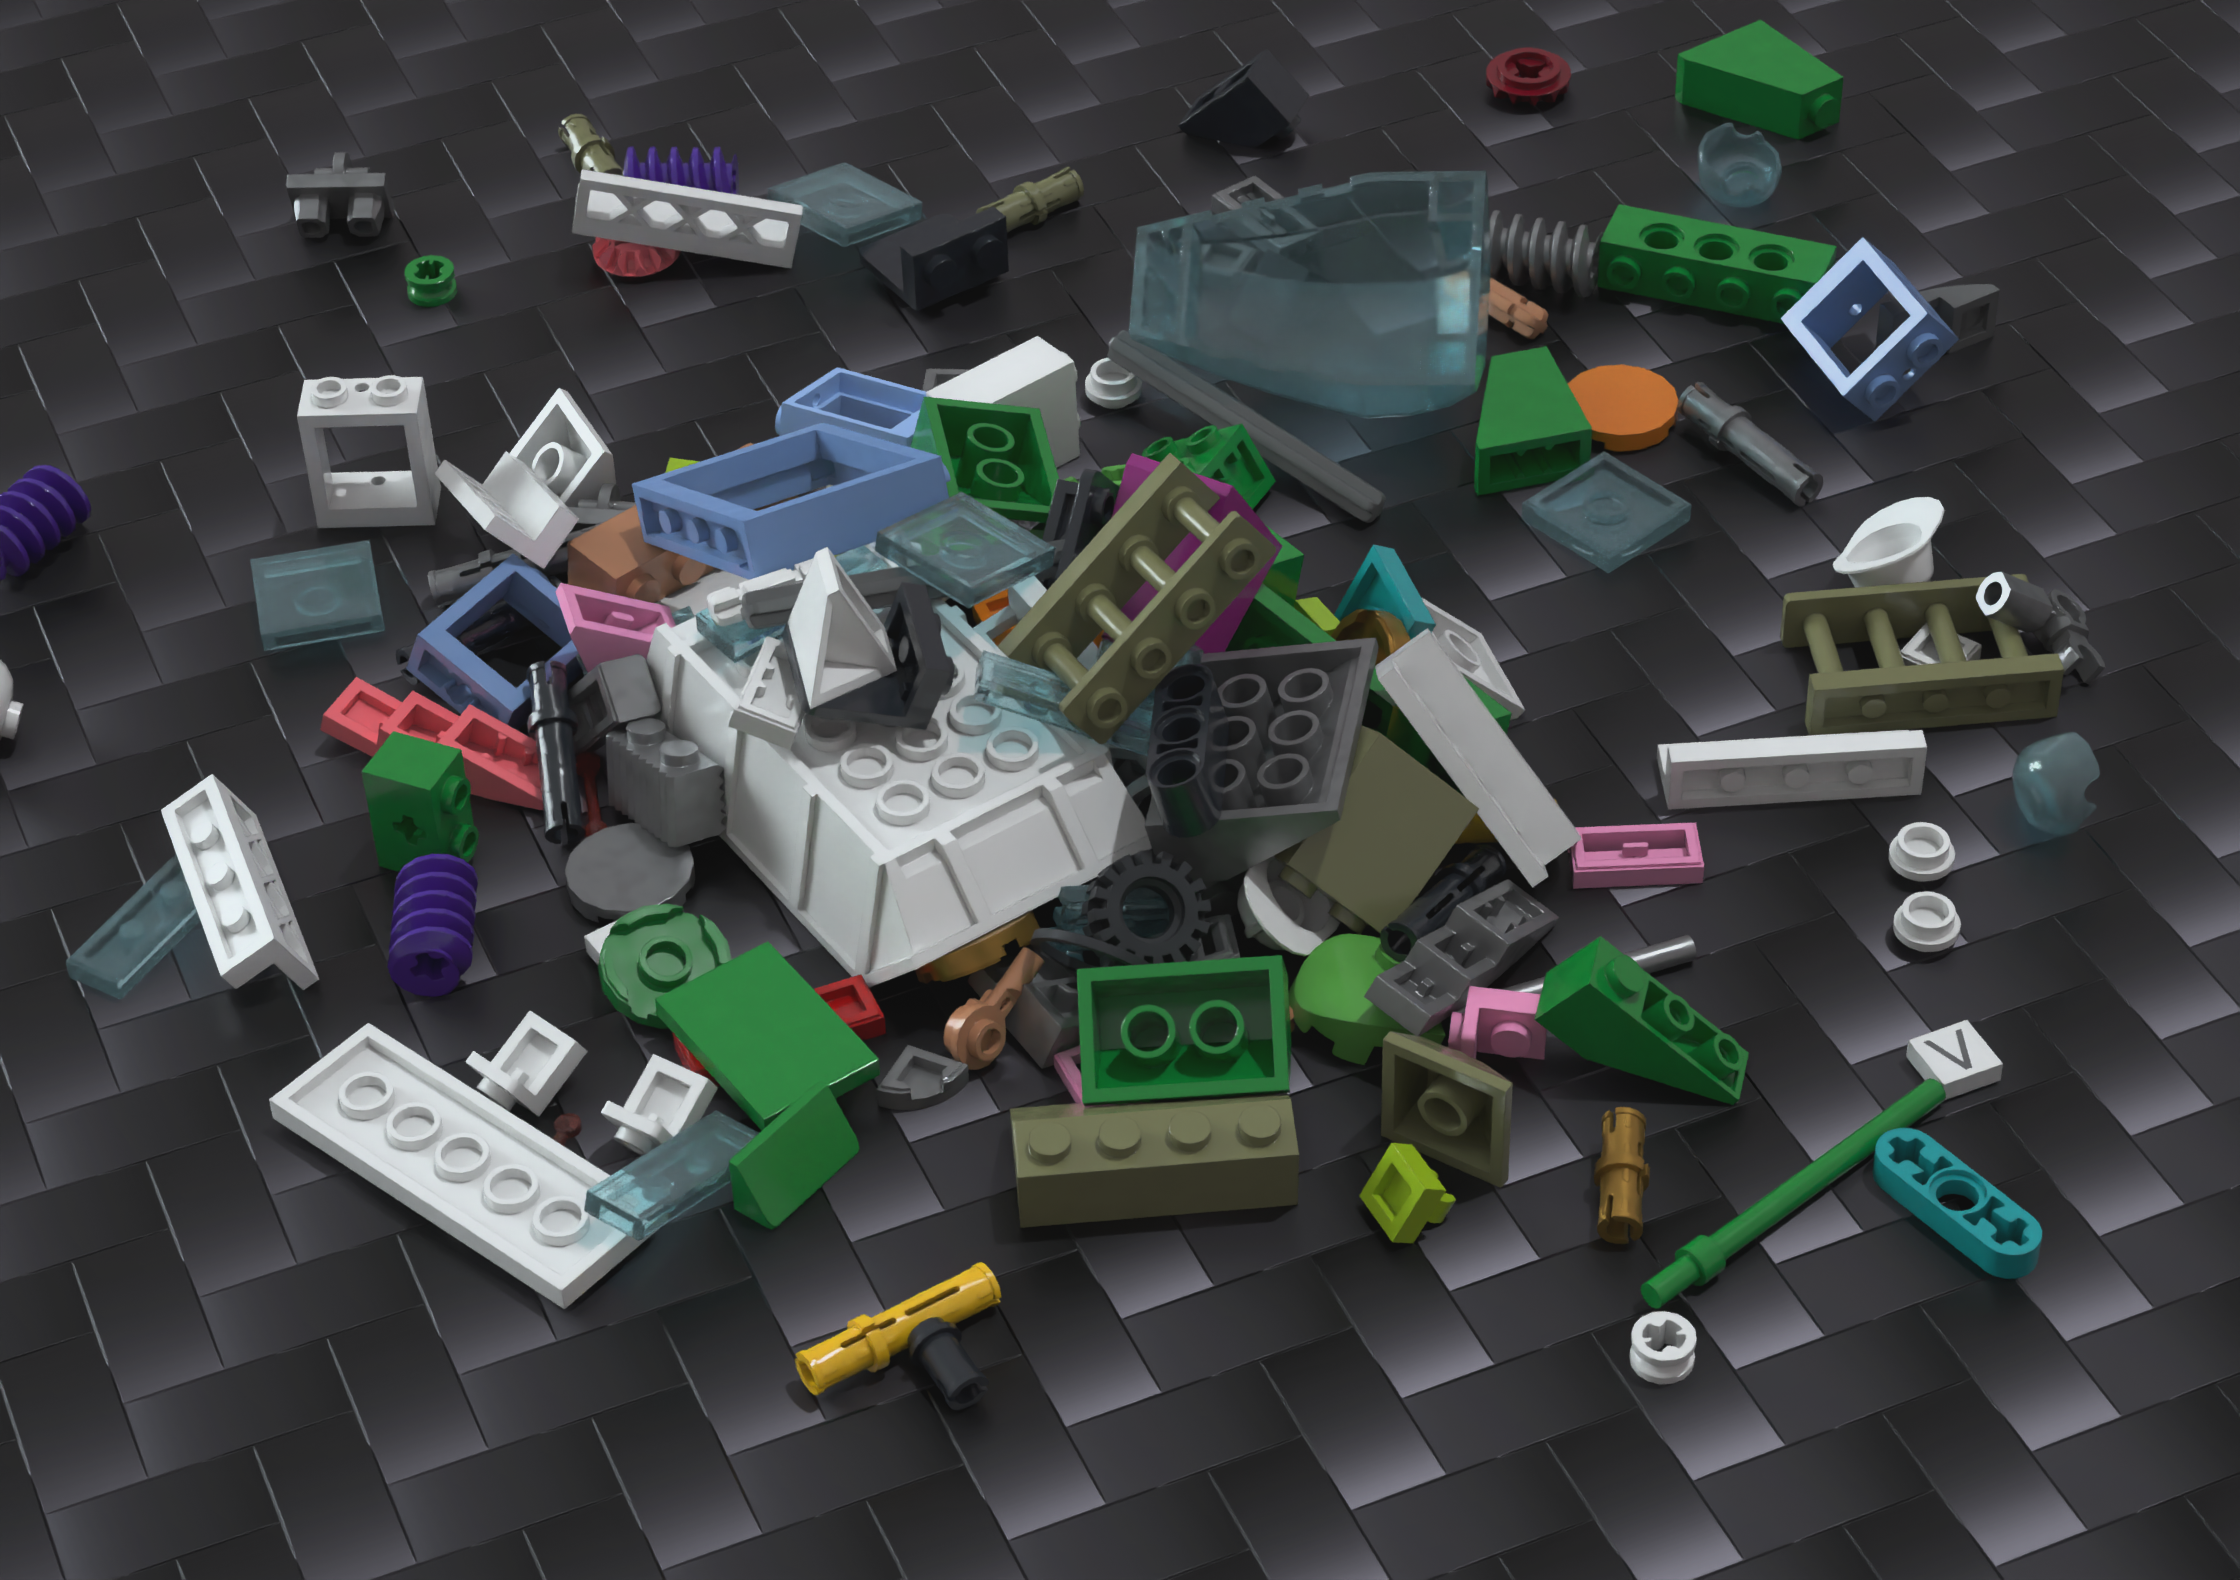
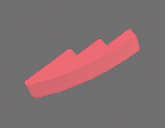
[320,677,577,810]

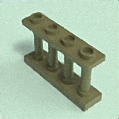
[997,453,1276,744]
[1780,574,2064,736]

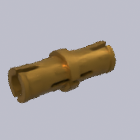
[1594,1107,1650,1244]

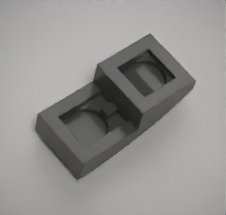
[1875,284,2000,354]

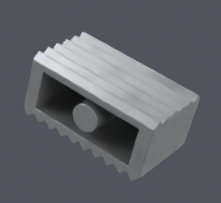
[606,718,726,847]

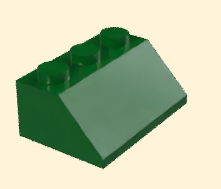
[1077,955,1291,1106]

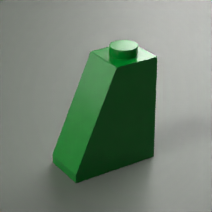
[1675,20,1844,140]
[1474,346,1592,496]

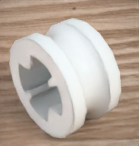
[1629,1311,1697,1384]

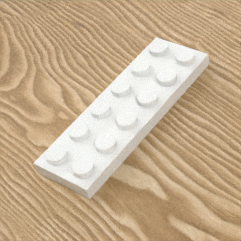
[269,1023,662,1309]

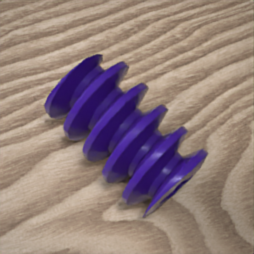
[623,147,739,195]
[0,465,92,581]
[387,854,478,997]

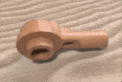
[943,947,1045,1070]

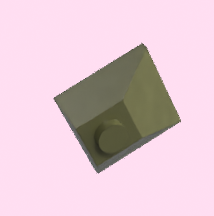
[1381,1031,1513,1188]

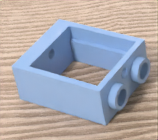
[775,367,926,447]

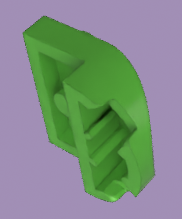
[1289,934,1446,1065]

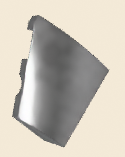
[967,928,1085,1069]

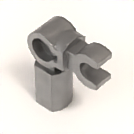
[1975,571,2106,684]

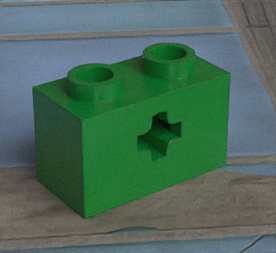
[361,731,479,872]

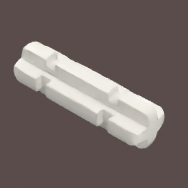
[707,559,813,627]

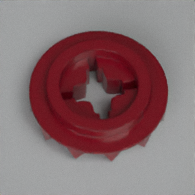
[1486,48,1571,107]

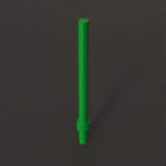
[1641,1078,1946,1309]

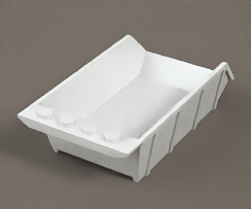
[646,540,1152,988]

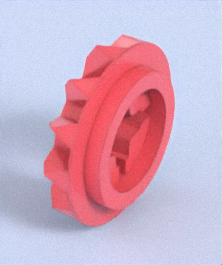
[592,237,681,277]

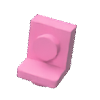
[1448,986,1548,1060]

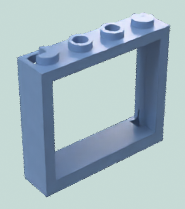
[632,422,952,580]

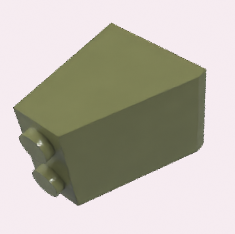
[1272,725,1479,935]

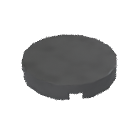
[565,823,696,923]

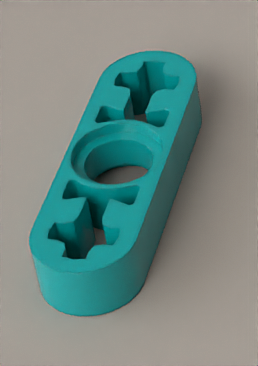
[1872,1128,2042,1279]

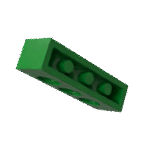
[1597,204,1837,324]

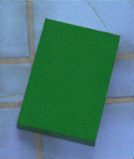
[655,941,880,1131]

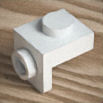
[465,1011,588,1117]
[601,1054,718,1159]

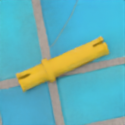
[795,1262,1001,1395]

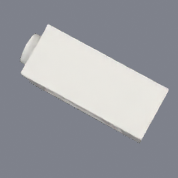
[297,375,441,528]

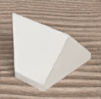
[788,547,897,709]

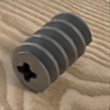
[1482,210,1604,297]

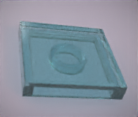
[767,162,922,247]
[1522,452,1691,573]
[875,492,1056,608]
[250,540,385,651]

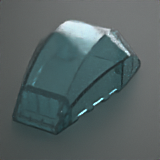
[1129,171,1491,419]

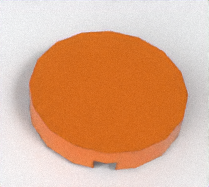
[1568,364,1678,452]

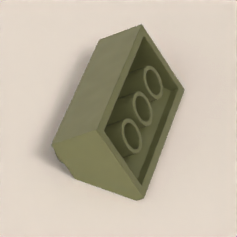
[1010,1093,1299,1228]

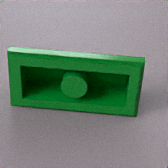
[729,1080,860,1229]

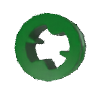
[404,255,457,307]

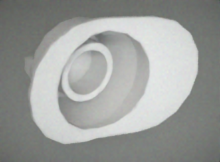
[1832,497,1945,587]
[1237,857,1340,956]

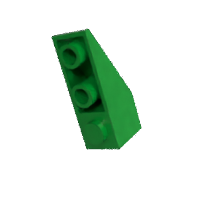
[1534,936,1749,1105]

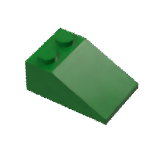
[910,396,1059,523]

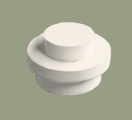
[1085,357,1143,409]
[1889,822,1955,882]
[1893,891,1961,952]

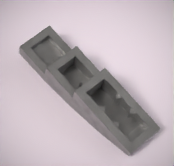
[1364,879,1559,1036]

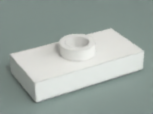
[728,636,805,750]

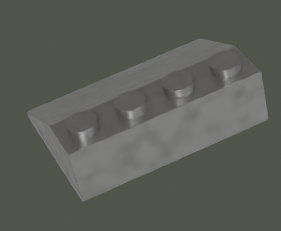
[1144,638,1379,883]

